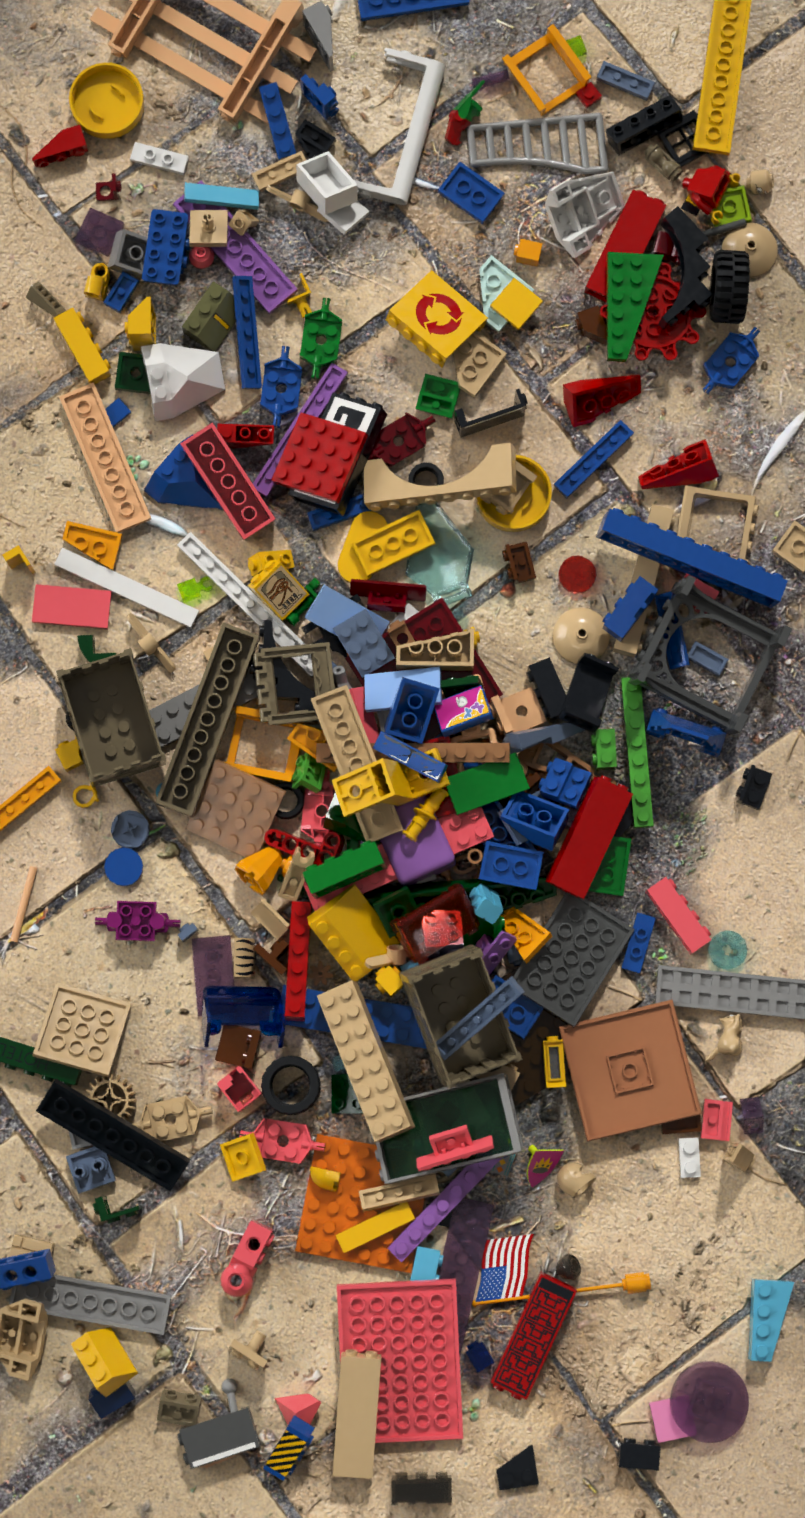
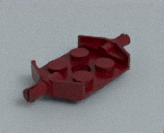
[368,412,436,467]

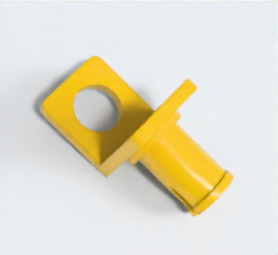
[287,273,312,319]

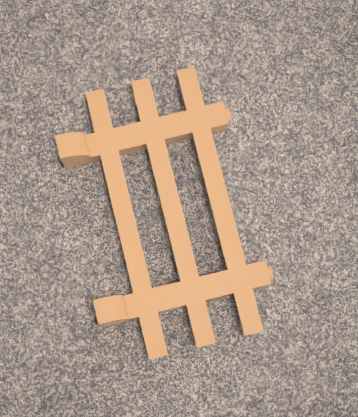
[90,0,317,125]

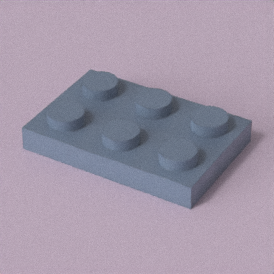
[333,609,395,678]

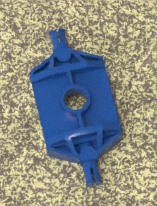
[702,327,760,394]
[260,346,302,428]

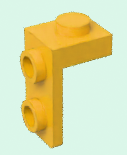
[248,550,295,577]

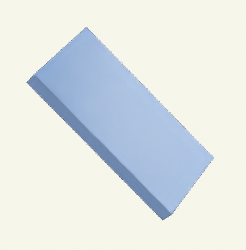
[305,584,390,636]
[364,666,442,713]

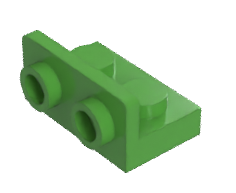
[292,753,326,793]

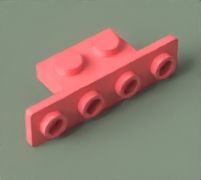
[416,1124,494,1171]

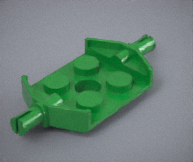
[299,298,342,379]

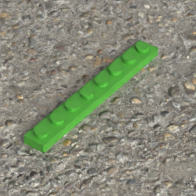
[621,677,654,828]

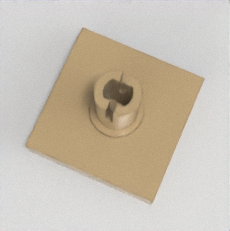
[189,210,228,247]

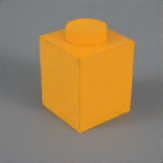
[513,239,543,267]

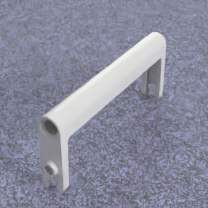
[354,48,446,205]

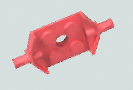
[301,770,336,846]
[239,1118,326,1164]

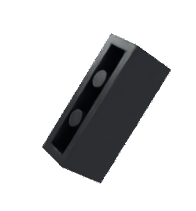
[526,657,566,721]

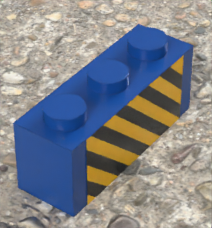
[263,1415,315,1481]

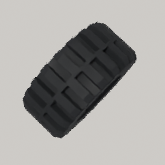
[709,250,750,324]

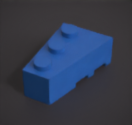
[602,576,658,642]

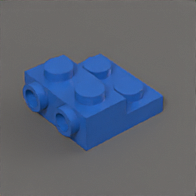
[300,74,339,120]
[539,757,592,809]

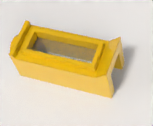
[542,1036,566,1088]

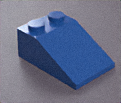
[384,677,440,744]
[500,791,569,851]

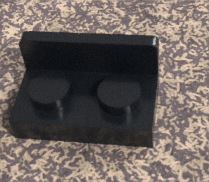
[736,764,772,810]

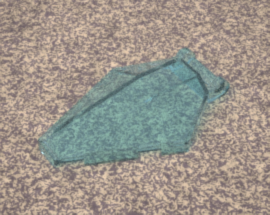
[406,502,474,605]

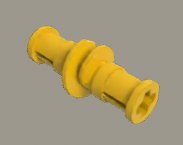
[402,788,449,842]

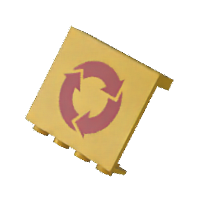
[386,270,488,368]

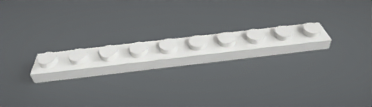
[177,532,313,678]

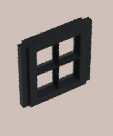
[658,110,708,167]

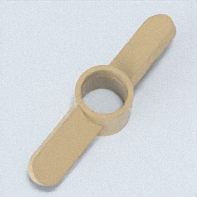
[266,185,329,222]
[127,613,176,673]
[365,944,424,969]

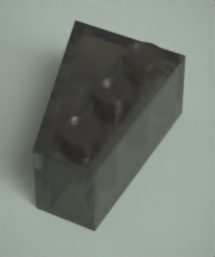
[392,1472,452,1505]

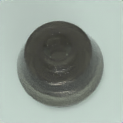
[556,1254,581,1280]

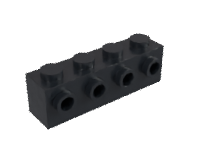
[606,95,683,156]

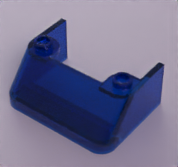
[202,986,286,1048]

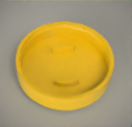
[69,63,145,139]
[476,455,552,532]

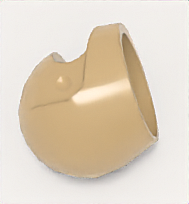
[557,1162,596,1198]

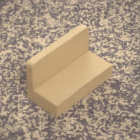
[251,898,290,940]

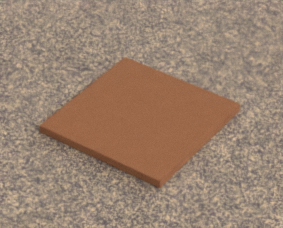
[559,999,702,1142]

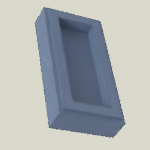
[688,641,729,677]

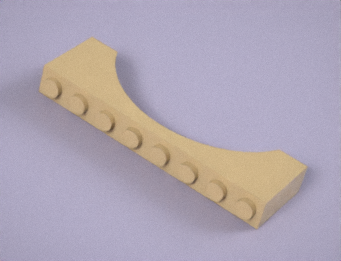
[364,443,517,511]

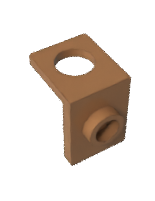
[387,620,415,648]

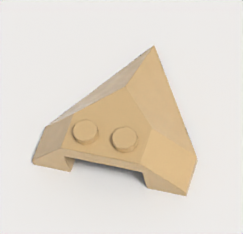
[0,1299,48,1381]

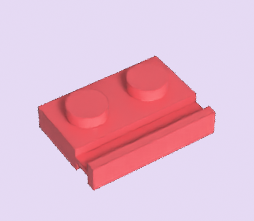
[700,1099,733,1141]

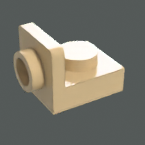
[228,209,260,236]

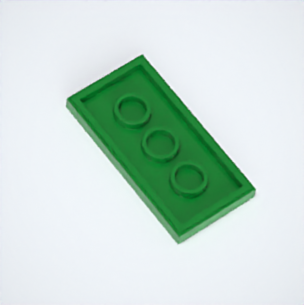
[446,752,530,815]

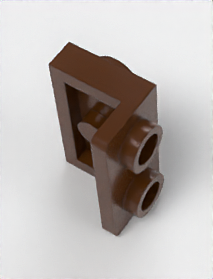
[502,541,536,584]

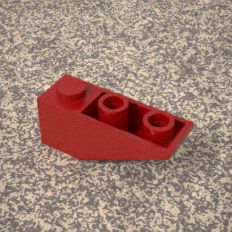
[32,124,89,168]
[217,423,274,448]

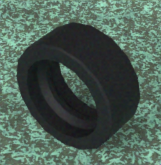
[408,463,444,486]
[275,782,304,820]

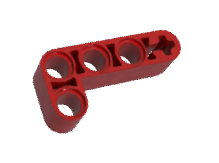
[264,829,345,866]

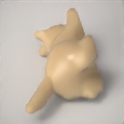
[705,1015,743,1062]

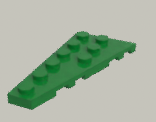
[607,252,664,362]

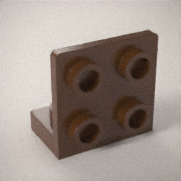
[215,1023,262,1070]

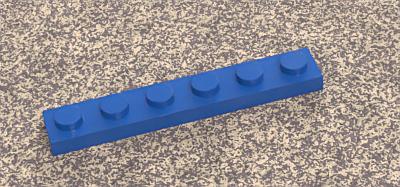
[232,276,262,389]

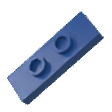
[621,912,656,974]

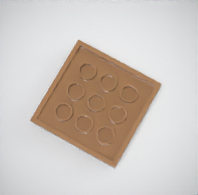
[186,759,286,857]

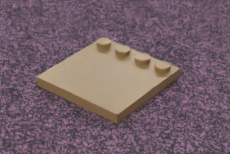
[33,983,131,1077]

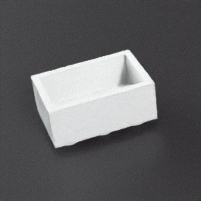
[296,151,358,215]

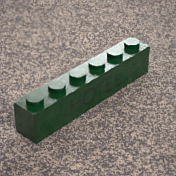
[0,1037,82,1087]

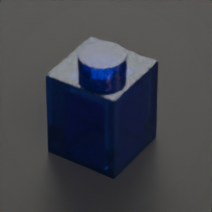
[465,1339,495,1373]

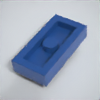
[103,271,139,313]

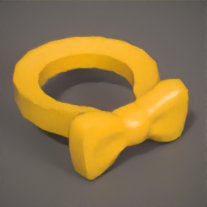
[72,783,100,808]

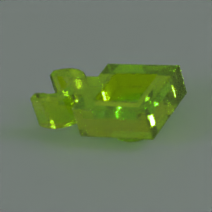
[177,576,213,603]

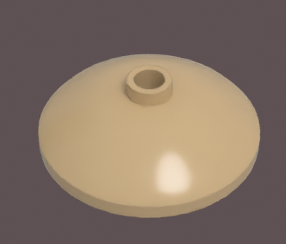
[721,223,778,277]
[553,608,610,664]

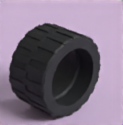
[261,1056,321,1115]

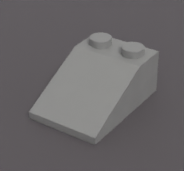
[302,0,333,72]
[107,229,148,278]

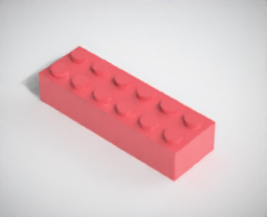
[180,422,275,540]

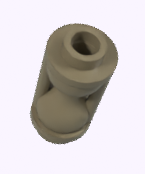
[645,144,683,182]

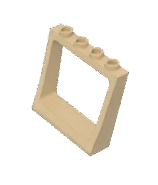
[677,485,759,564]

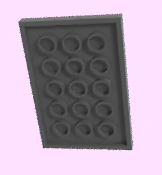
[513,892,635,1028]

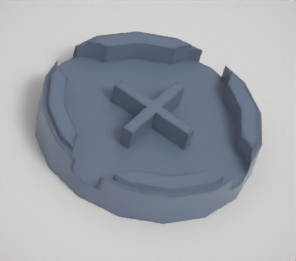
[111,810,150,849]

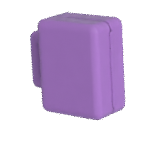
[360,795,456,887]

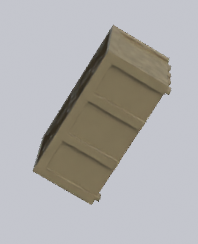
[56,648,166,788]
[399,944,522,1089]

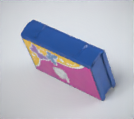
[434,685,494,737]

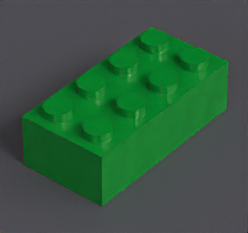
[303,840,387,899]

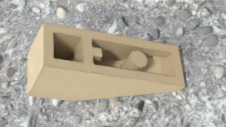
[722,1143,755,1172]

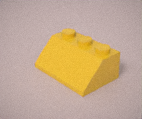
[125,297,156,351]
[71,1327,138,1397]

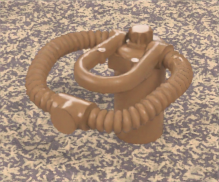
[441,847,484,881]

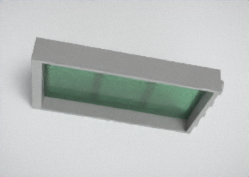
[371,1073,525,1184]

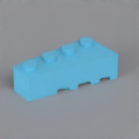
[748,1278,794,1362]

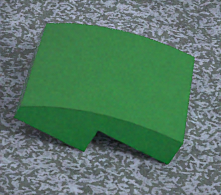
[416,374,460,419]

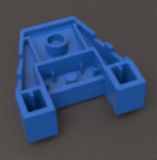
[645,708,727,758]

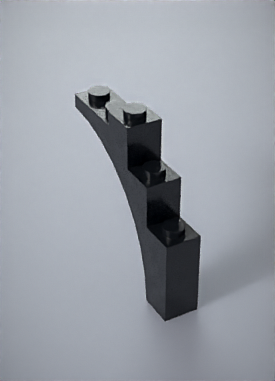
[658,206,712,329]
[250,620,316,711]

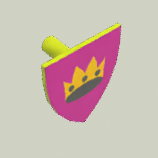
[526,1145,564,1187]

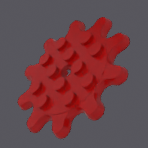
[600,263,706,361]

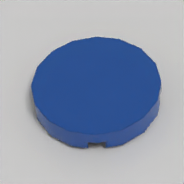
[104,848,143,886]

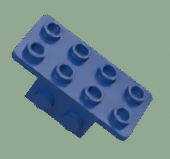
[142,209,190,286]

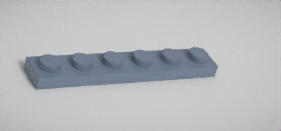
[436,977,525,1061]

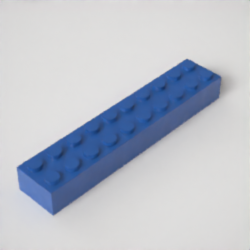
[596,508,788,608]

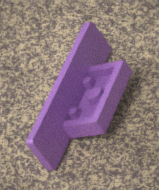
[475,931,517,975]

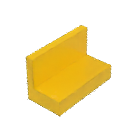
[2,545,35,574]

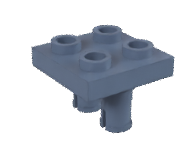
[66,1146,116,1194]

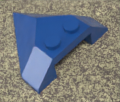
[144,434,223,510]

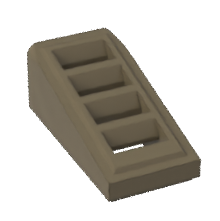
[26,282,66,317]

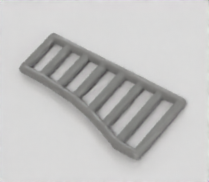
[466,113,608,175]

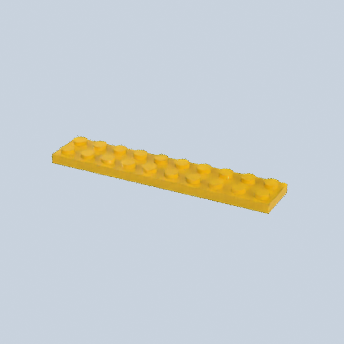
[692,0,752,156]

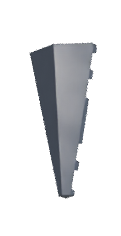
[502,722,585,754]

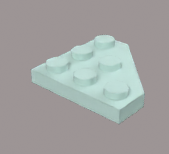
[479,255,535,333]

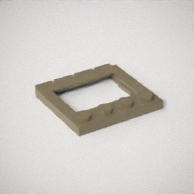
[253,642,335,726]

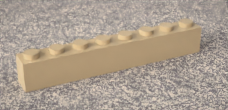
[613,504,676,658]

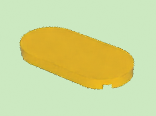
[338,511,388,583]

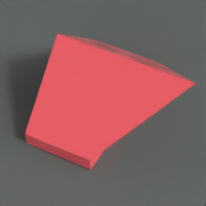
[275,1393,321,1425]

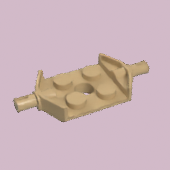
[133,1095,213,1141]

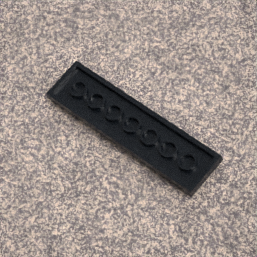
[36,1079,191,1192]

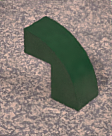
[77,635,117,663]

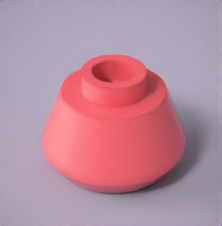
[189,247,214,269]

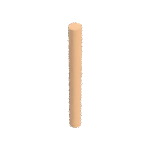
[10,866,37,943]

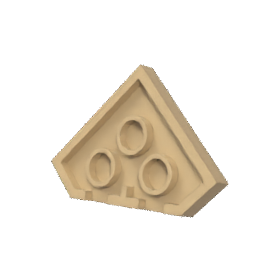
[452,332,507,398]

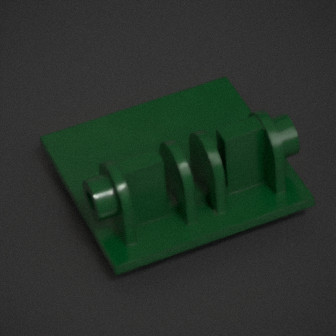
[331,1074,363,1114]

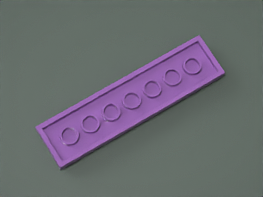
[173,180,298,315]

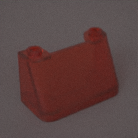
[389,883,480,965]

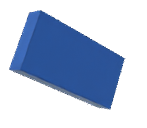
[105,398,131,428]

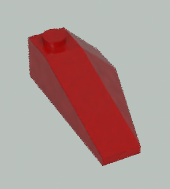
[563,375,641,427]
[638,439,719,490]

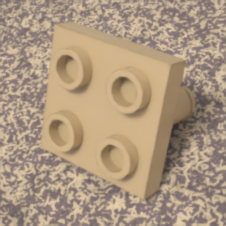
[229,1330,267,1371]

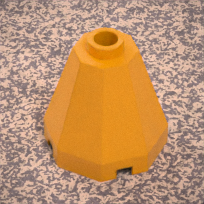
[234,847,283,896]

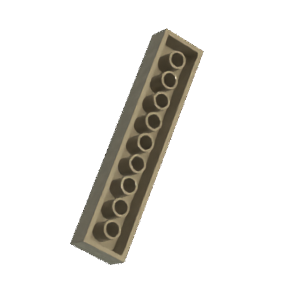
[155,623,260,818]

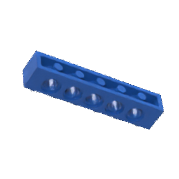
[0,1249,56,1290]

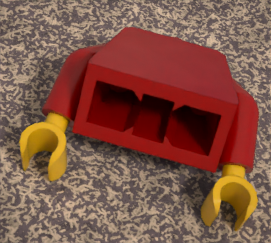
[682,165,741,225]

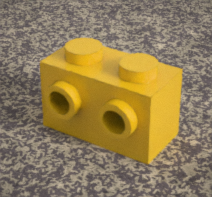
[375,966,403,998]

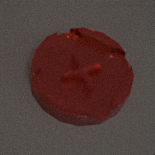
[558,555,596,594]

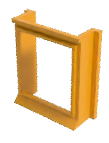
[502,24,592,116]
[225,705,304,782]

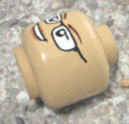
[746,169,774,195]

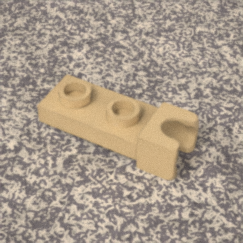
[278,846,315,901]

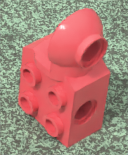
[220,1219,275,1297]

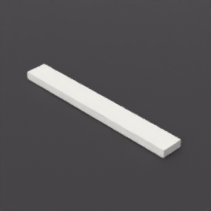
[54,548,200,628]

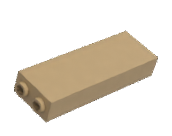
[332,1349,381,1479]

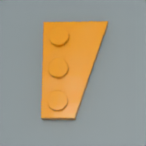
[287,723,337,772]

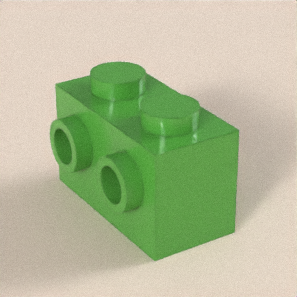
[591,729,617,771]

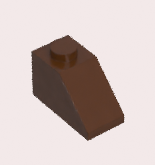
[574,305,607,346]

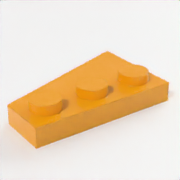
[62,521,123,571]
[501,907,553,964]

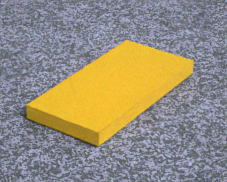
[351,510,436,577]

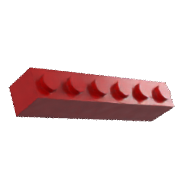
[285,901,312,1021]

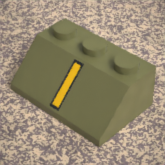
[182,281,236,352]

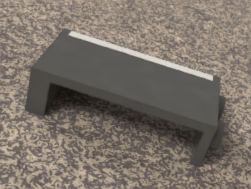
[177,1406,261,1469]

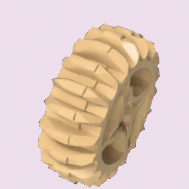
[85,1073,137,1120]

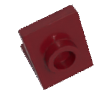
[96,173,122,201]

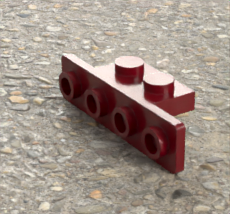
[350,579,427,613]

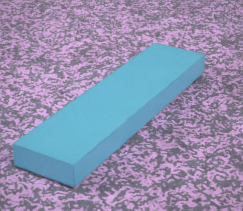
[184,182,259,210]

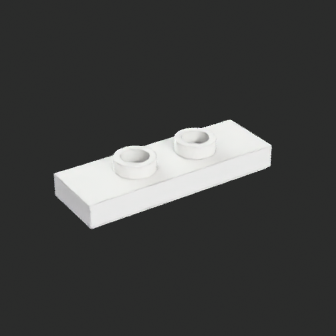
[130,142,189,175]

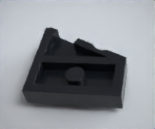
[295,119,336,159]
[496,1444,539,1490]

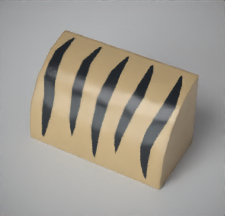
[234,938,255,978]

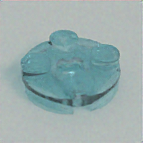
[708,930,747,970]

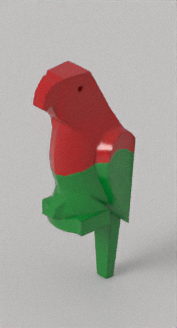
[444,80,485,146]

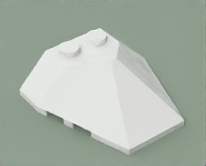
[545,172,625,258]
[141,343,225,421]

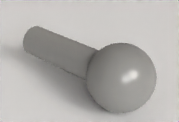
[221,1378,238,1413]

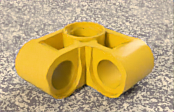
[84,263,110,301]

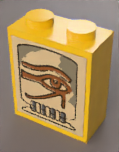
[248,559,309,621]

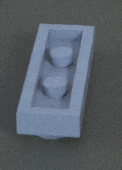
[596,61,655,101]

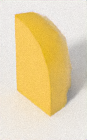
[310,1166,341,1192]

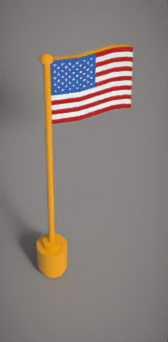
[472,1234,651,1308]

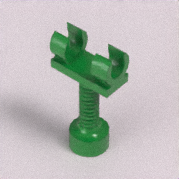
[286,578,320,627]

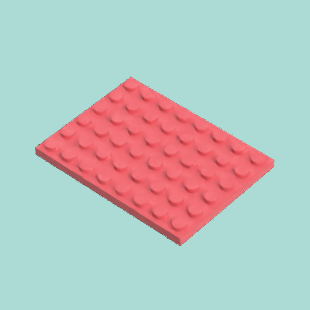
[337,1279,463,1443]

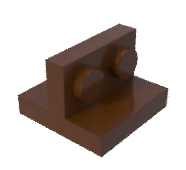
[253,939,289,977]

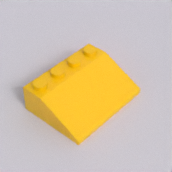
[307,883,400,982]

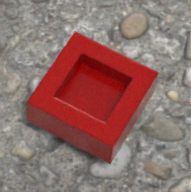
[576,82,602,109]

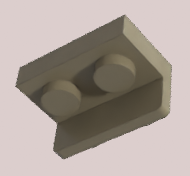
[157,1390,202,1426]

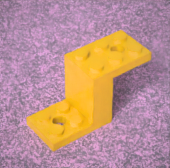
[332,748,450,817]

